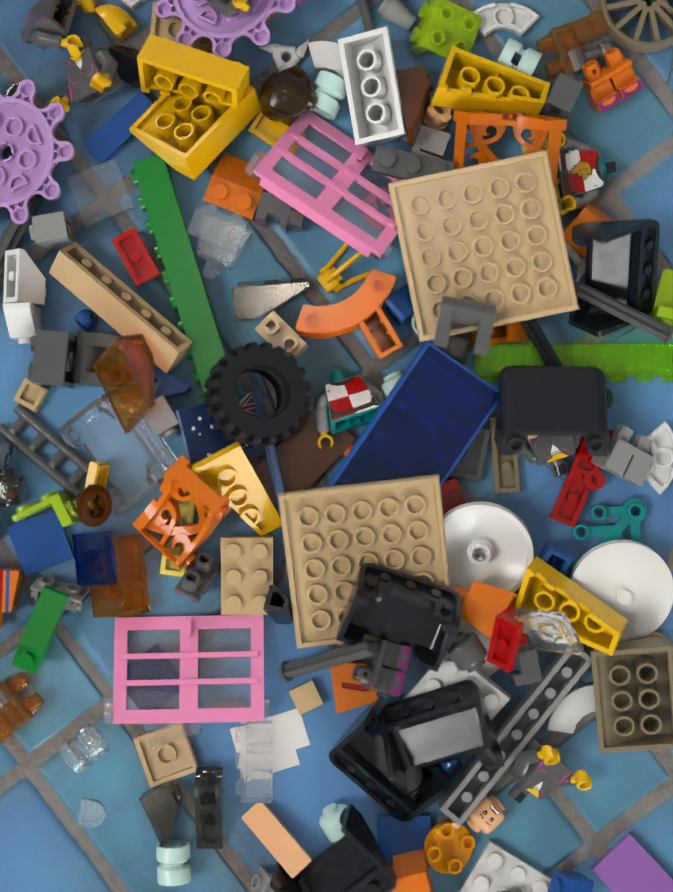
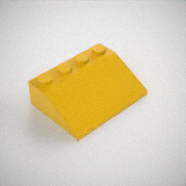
[129,85,261,180]

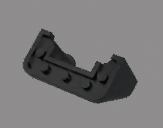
[336,563,462,672]

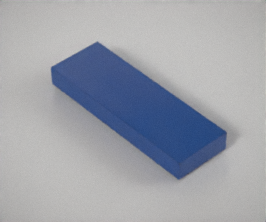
[84,91,152,165]

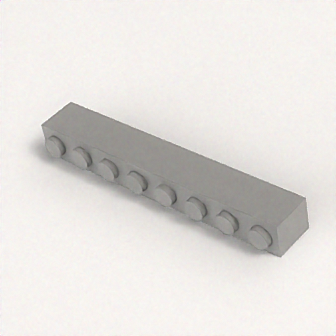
[437,641,591,827]

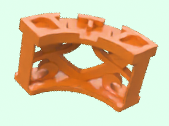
[453,110,567,184]
[296,269,396,339]
[132,455,231,570]

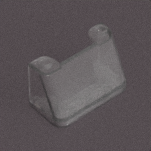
[58,388,177,516]

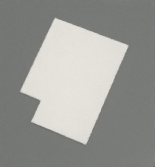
[230,708,310,781]

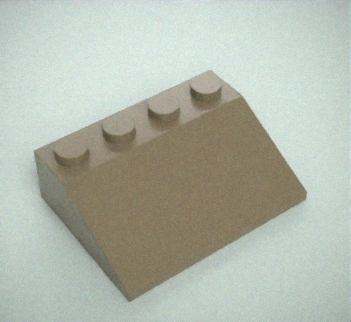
[590,636,673,753]

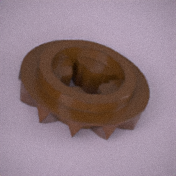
[73,484,112,527]

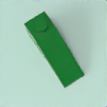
[12,585,70,674]

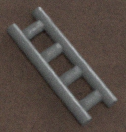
[0,404,89,498]

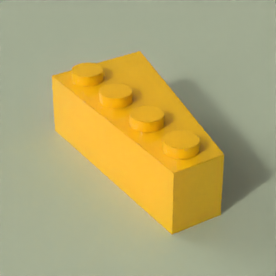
[137,34,249,108]
[430,46,551,116]

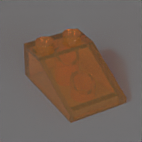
[92,334,155,433]

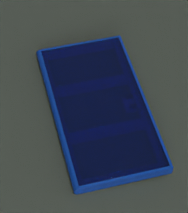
[327,341,498,488]

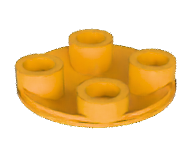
[424,820,475,875]

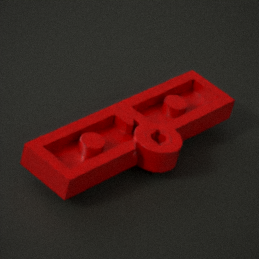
[549,429,614,528]

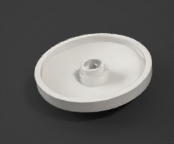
[443,501,534,592]
[569,540,673,643]

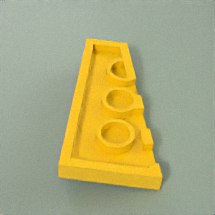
[190,441,282,536]

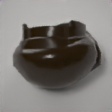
[259,65,318,124]

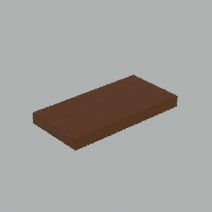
[254,406,356,509]

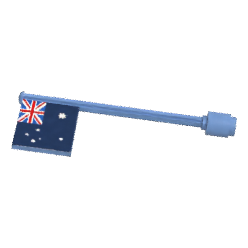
[176,386,286,518]

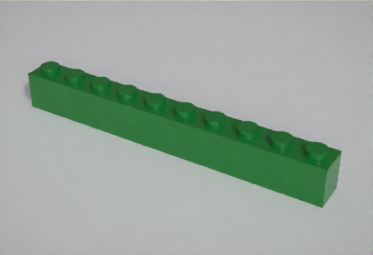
[130,155,239,404]

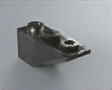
[232,278,311,322]

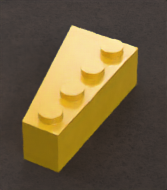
[515,556,628,656]

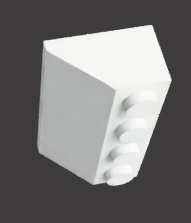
[338,26,406,147]

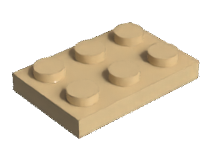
[220,536,274,615]

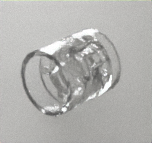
[59,724,110,774]

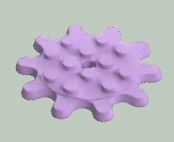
[155,0,296,59]
[0,79,75,224]

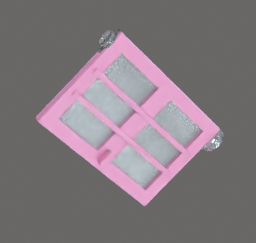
[244,110,403,261]
[104,615,270,724]

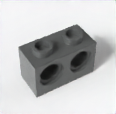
[539,73,584,119]

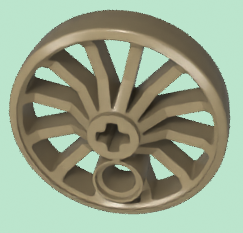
[597,0,673,53]

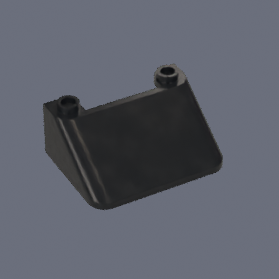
[569,219,660,337]
[494,365,609,457]
[380,680,504,795]
[270,804,397,892]

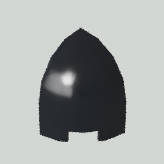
[108,45,141,88]
[263,585,294,624]

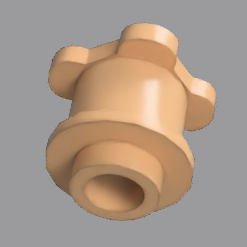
[423,96,453,131]

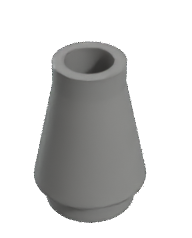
[377,0,416,31]

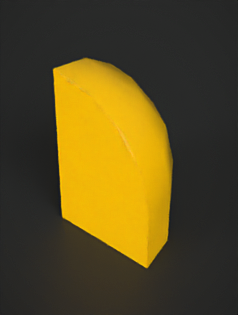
[94,4,140,42]

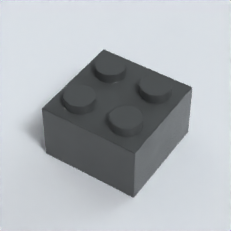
[28,329,76,389]

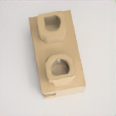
[255,310,308,359]

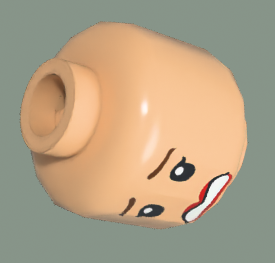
[466,794,505,834]

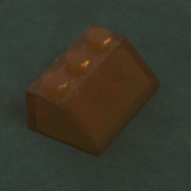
[85,534,150,617]

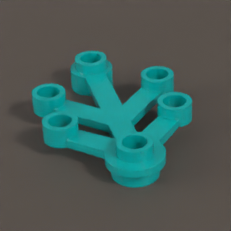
[570,498,648,572]

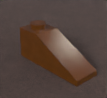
[396,65,433,147]

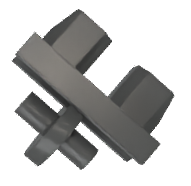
[174,552,221,603]

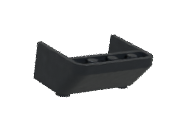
[329,695,462,822]

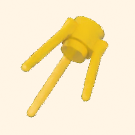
[316,243,369,294]

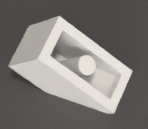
[3,248,47,306]
[3,302,42,345]

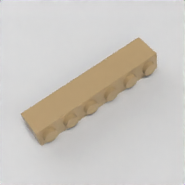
[49,242,193,374]

